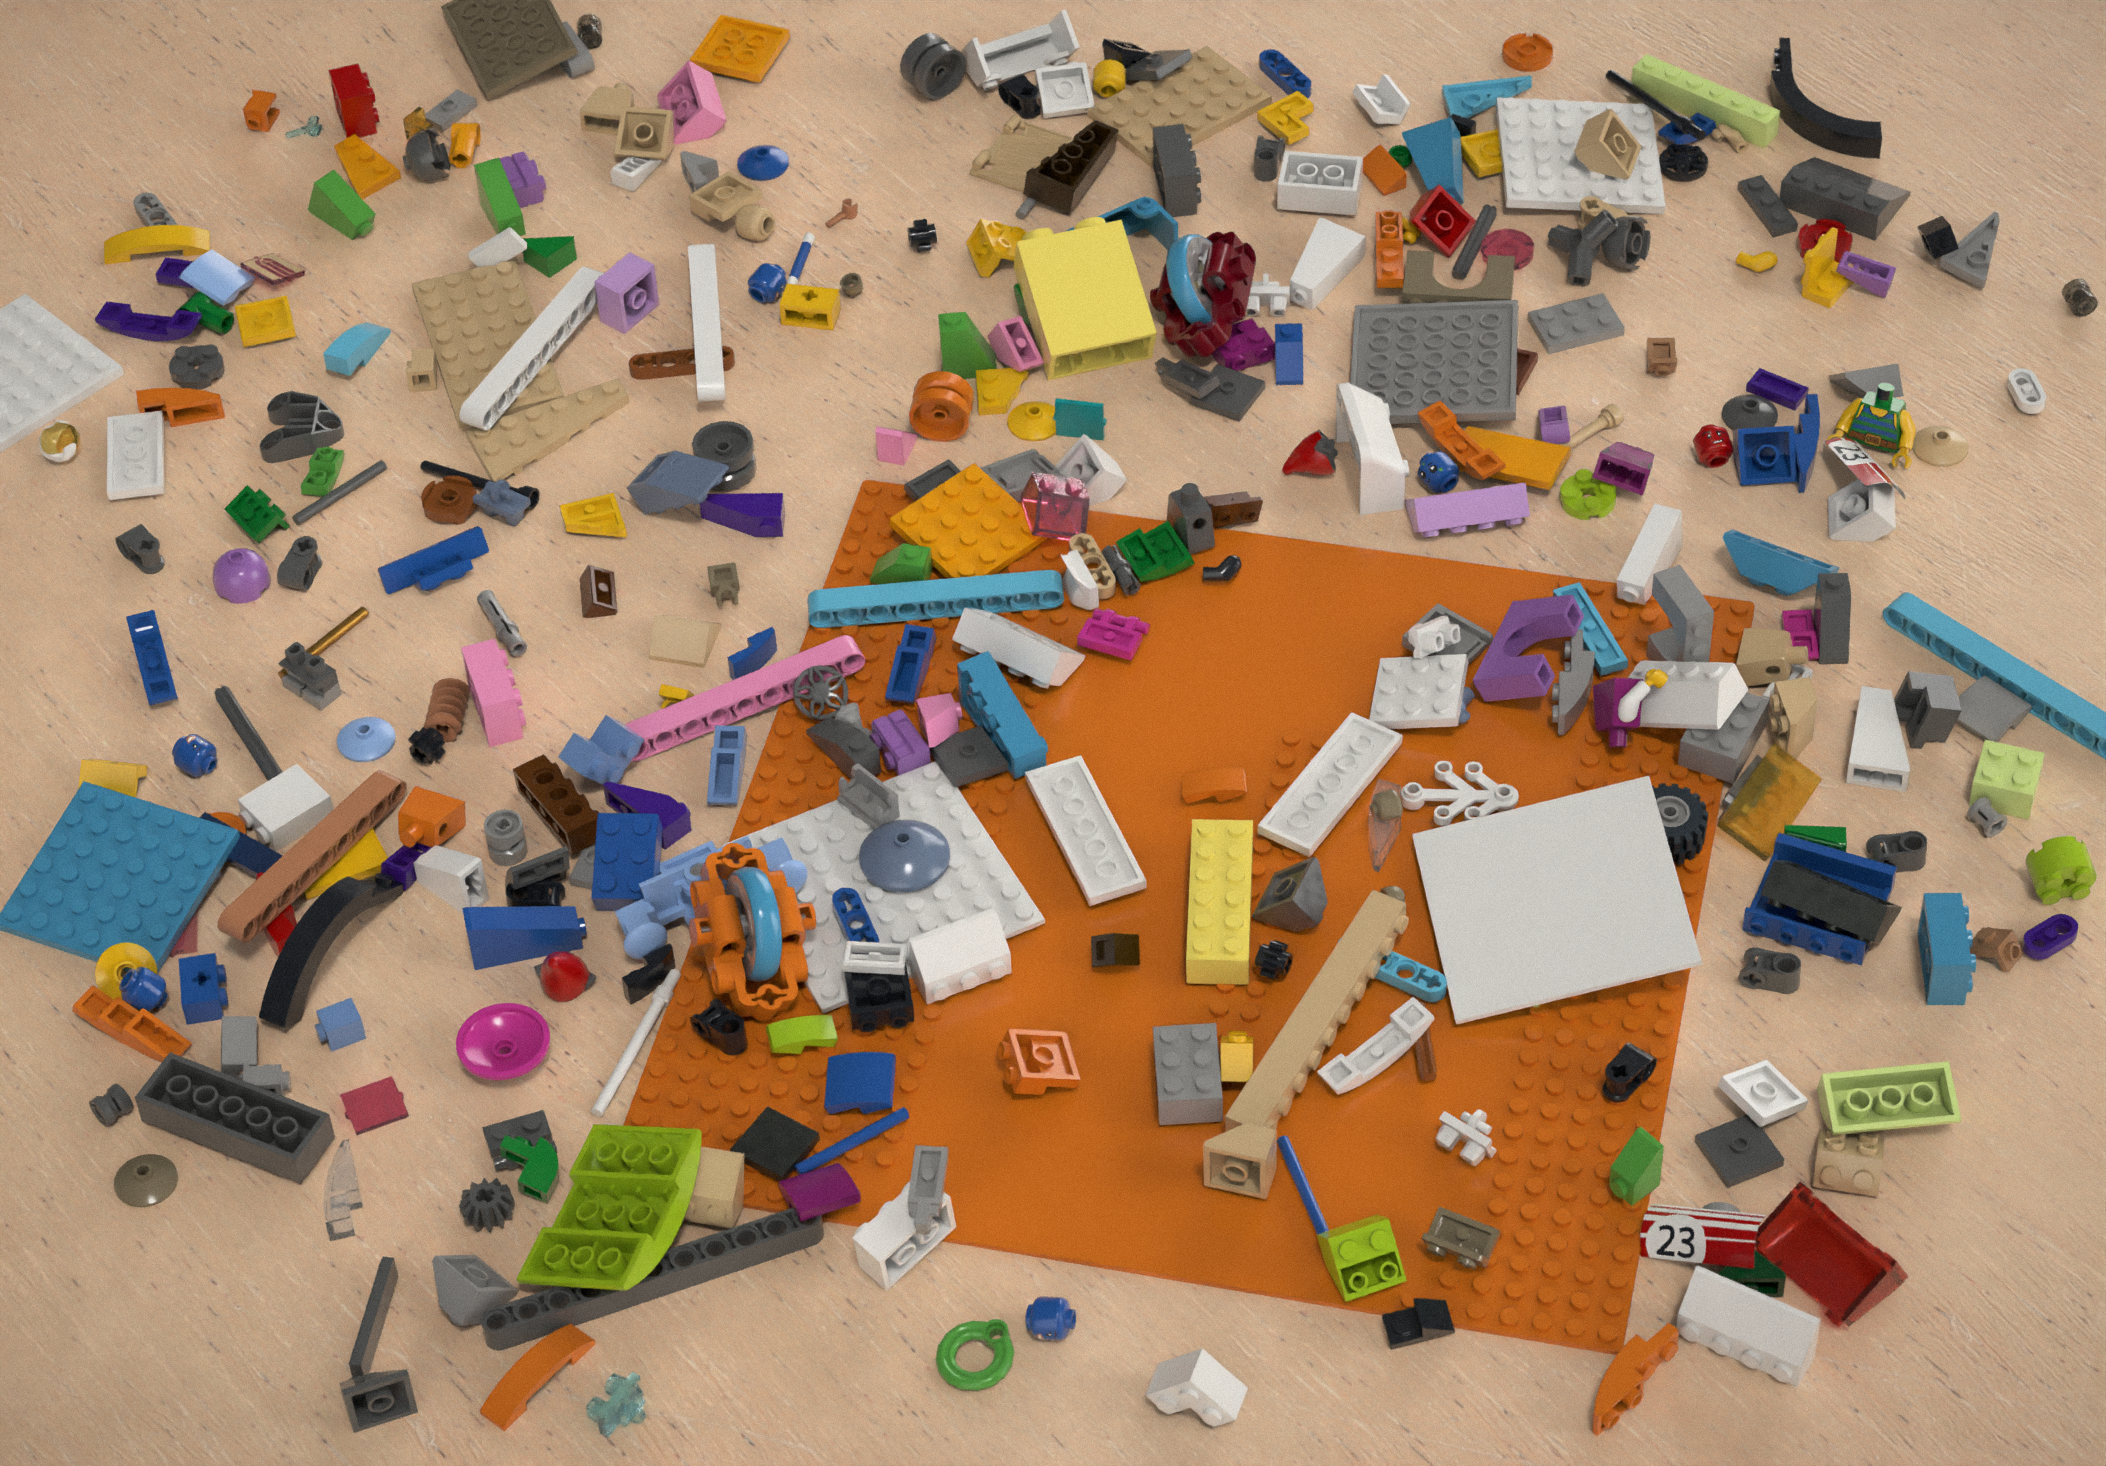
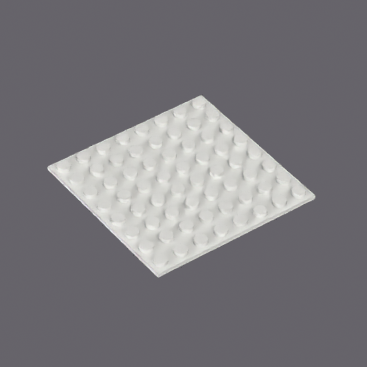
[722,761,1045,1013]
[1412,776,1702,1025]

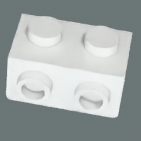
[1352,75,1410,125]

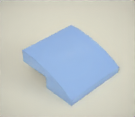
[179,250,255,306]

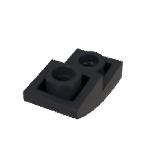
[622,943,676,1005]

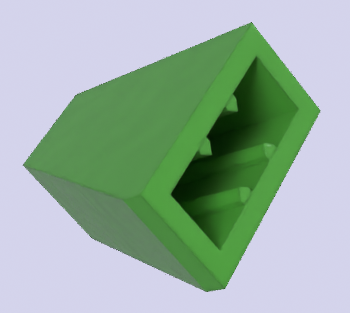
[474,157,526,236]
[308,170,375,240]
[938,312,997,379]

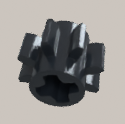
[907,219,937,252]
[408,727,446,764]
[1255,940,1293,980]

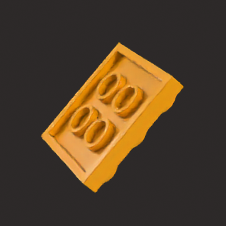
[689,14,790,83]

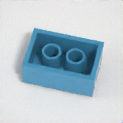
[1917,893,1976,1005]

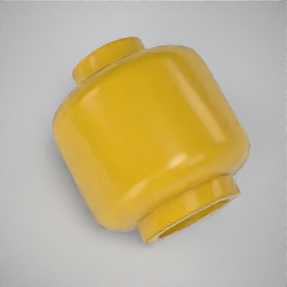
[1093,59,1126,98]

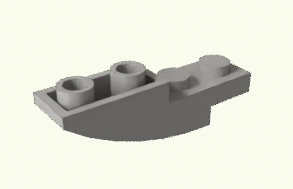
[1552,629,1595,735]

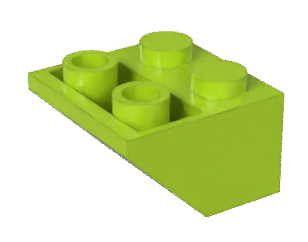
[1317,1214,1407,1302]

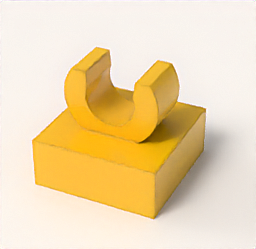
[658,684,695,709]

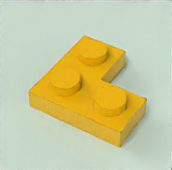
[1257,91,1314,145]

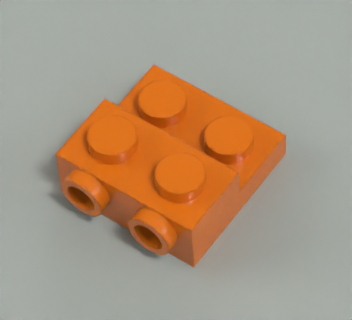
[997,1029,1081,1095]

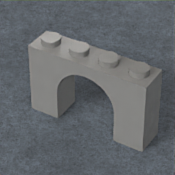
[1646,565,1714,662]

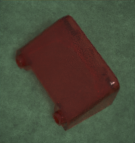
[1755,1181,1908,1327]

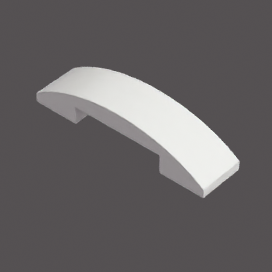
[1317,997,1434,1094]

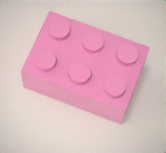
[461,639,526,747]

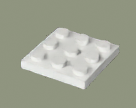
[1369,654,1468,729]

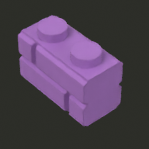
[499,151,546,208]
[869,709,931,776]

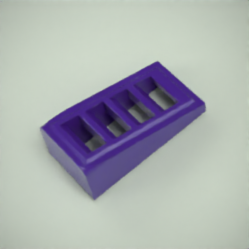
[381,843,441,891]

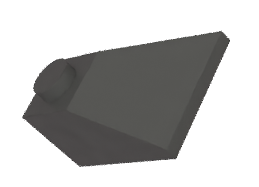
[339,1369,418,1433]

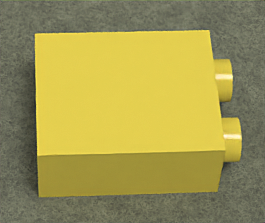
[1014,217,1157,380]

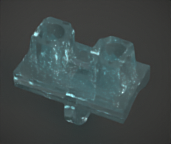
[586,1372,646,1438]

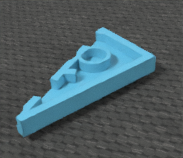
[1442,76,1532,118]

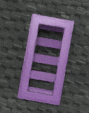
[1836,251,1896,298]
[1538,405,1570,444]

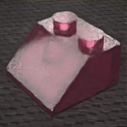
[1020,472,1090,541]

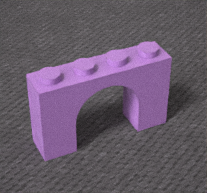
[1473,595,1584,702]

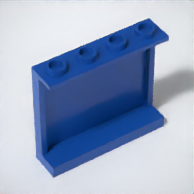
[1743,833,1897,966]

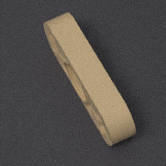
[1069,533,1116,599]

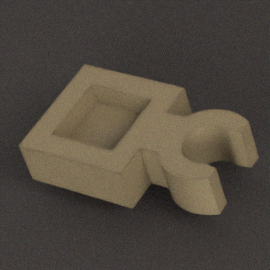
[707,562,740,608]

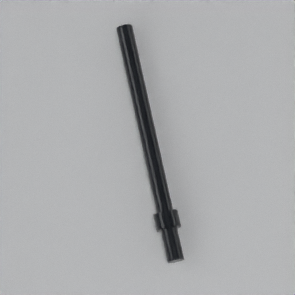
[1606,70,1706,140]

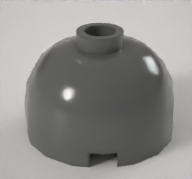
[403,127,450,181]
[1601,216,1651,270]

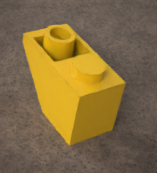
[1221,1031,1253,1082]

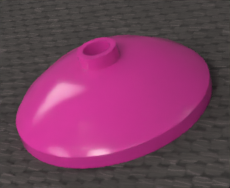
[456,1003,550,1080]

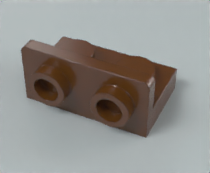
[1203,491,1263,527]

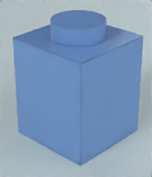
[314,998,366,1052]

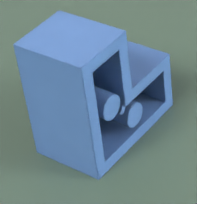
[558,715,645,784]

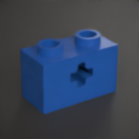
[178,953,228,1025]

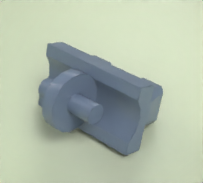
[473,479,530,526]

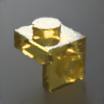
[403,107,433,140]

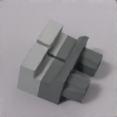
[278,642,342,711]

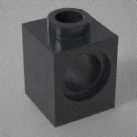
[1917,216,1959,259]

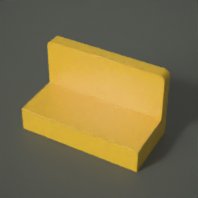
[78,758,148,798]

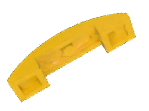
[104,225,210,264]

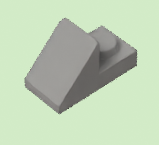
[680,151,719,193]

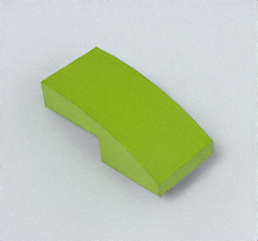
[766,1015,838,1054]

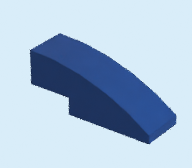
[885,624,937,704]

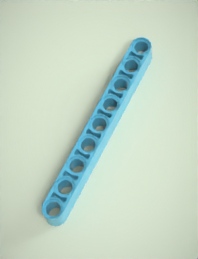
[807,570,1064,628]

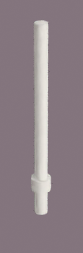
[591,969,681,1117]

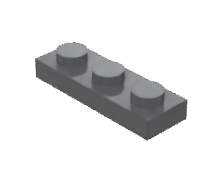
[1737,175,1798,238]

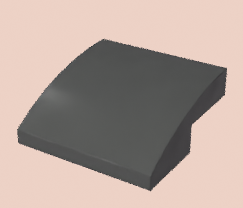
[505,846,570,890]

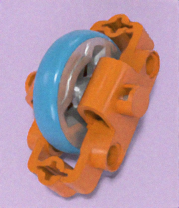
[689,843,816,1021]

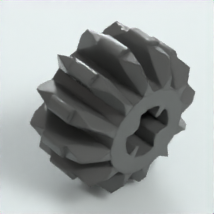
[459,1178,515,1233]

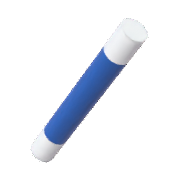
[787,233,815,285]

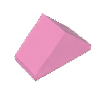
[875,427,918,466]

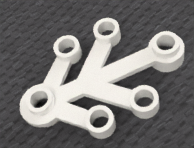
[1401,761,1519,826]

